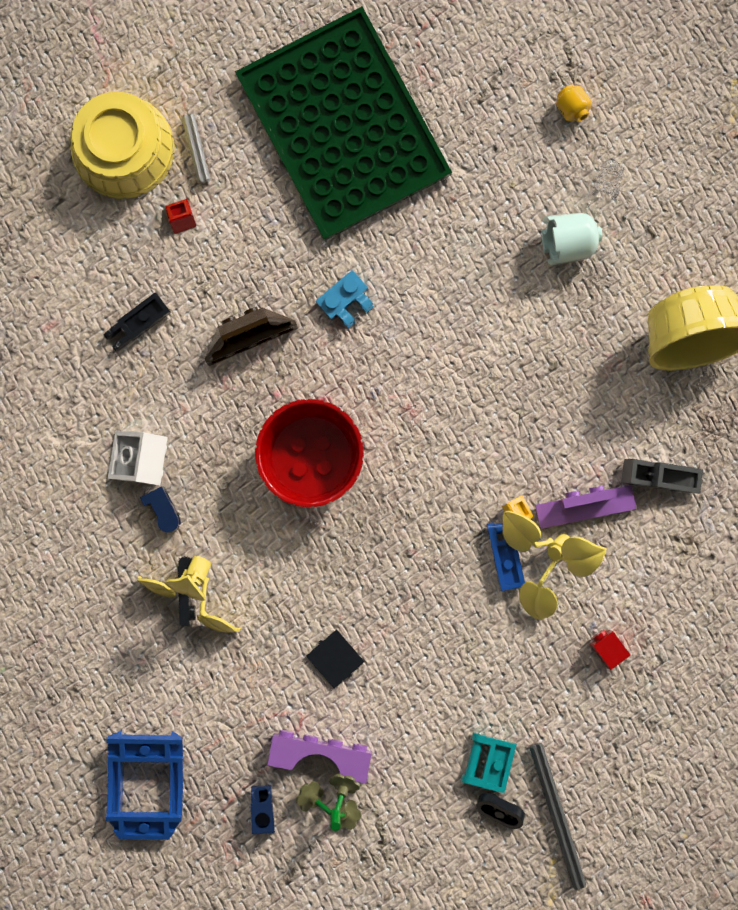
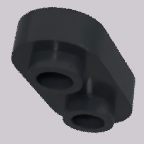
[476,793,525,829]

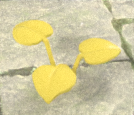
[503,511,606,620]
[137,556,241,633]

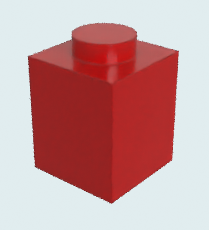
[589,629,631,670]

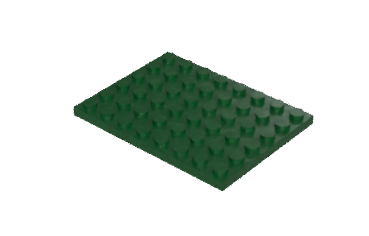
[235,6,452,241]

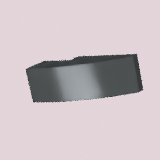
[621,459,703,494]

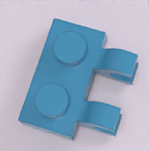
[316,270,374,329]

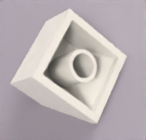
[108,431,168,486]

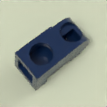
[140,486,181,533]
[251,785,275,834]

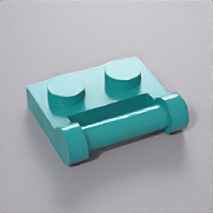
[461,732,517,794]

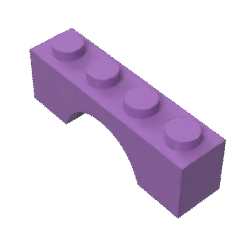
[267,730,372,784]

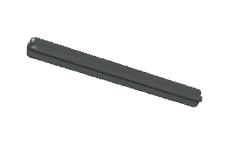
[530,743,586,890]

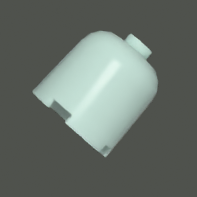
[541,213,602,265]

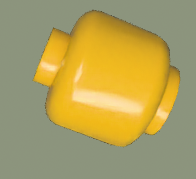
[556,85,592,122]

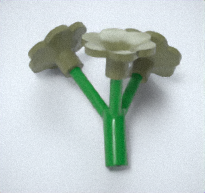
[296,774,362,831]

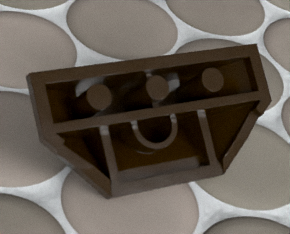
[205,307,298,366]

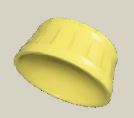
[70,92,175,199]
[647,285,738,371]

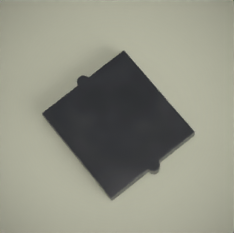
[306,629,365,688]

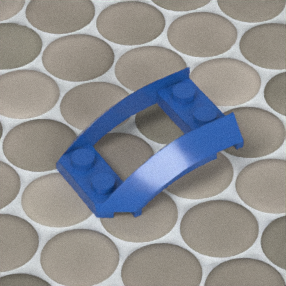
[106,730,183,840]

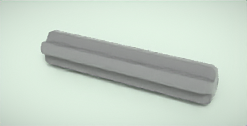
[182,114,210,184]

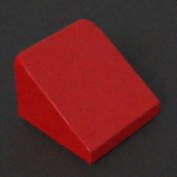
[165,199,196,234]

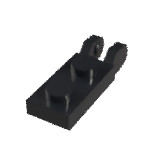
[103,292,171,352]
[178,556,196,626]

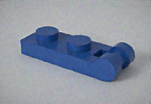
[486,522,525,591]

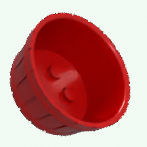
[255,399,364,507]

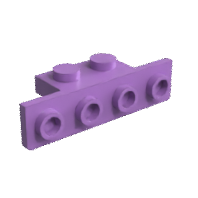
[535,485,636,529]

